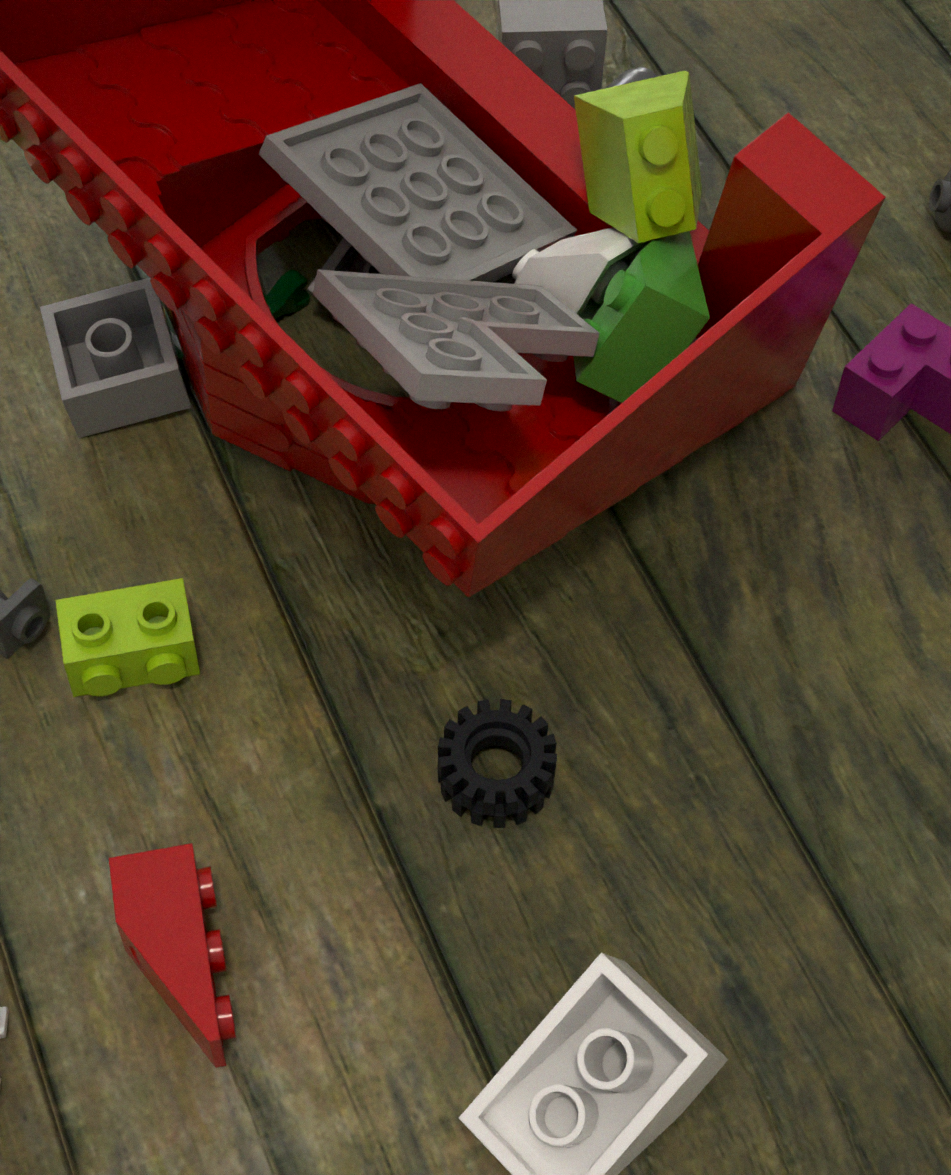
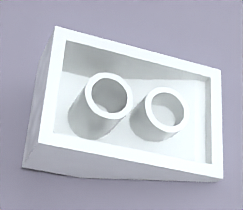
[459,952,729,1175]

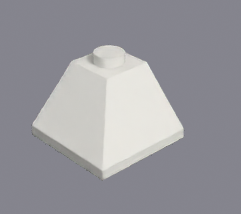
[512,227,652,320]

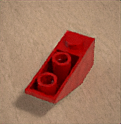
[109,843,236,1068]

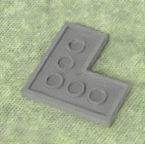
[313,270,600,411]

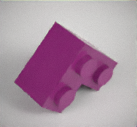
[832,303,951,441]

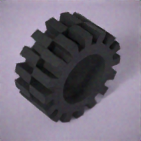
[438,699,557,828]

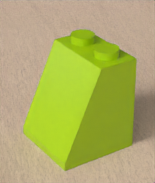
[574,71,702,243]

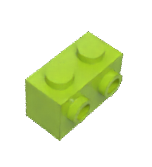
[55,578,200,697]

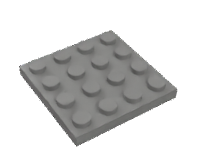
[259,83,577,282]

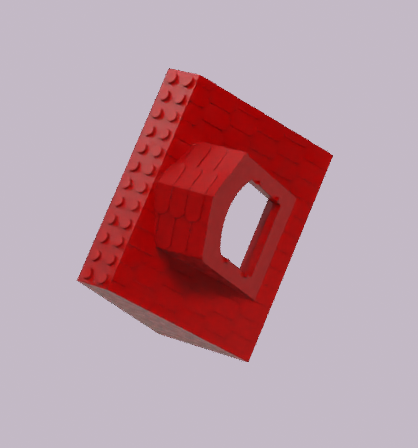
[0,0,886,598]

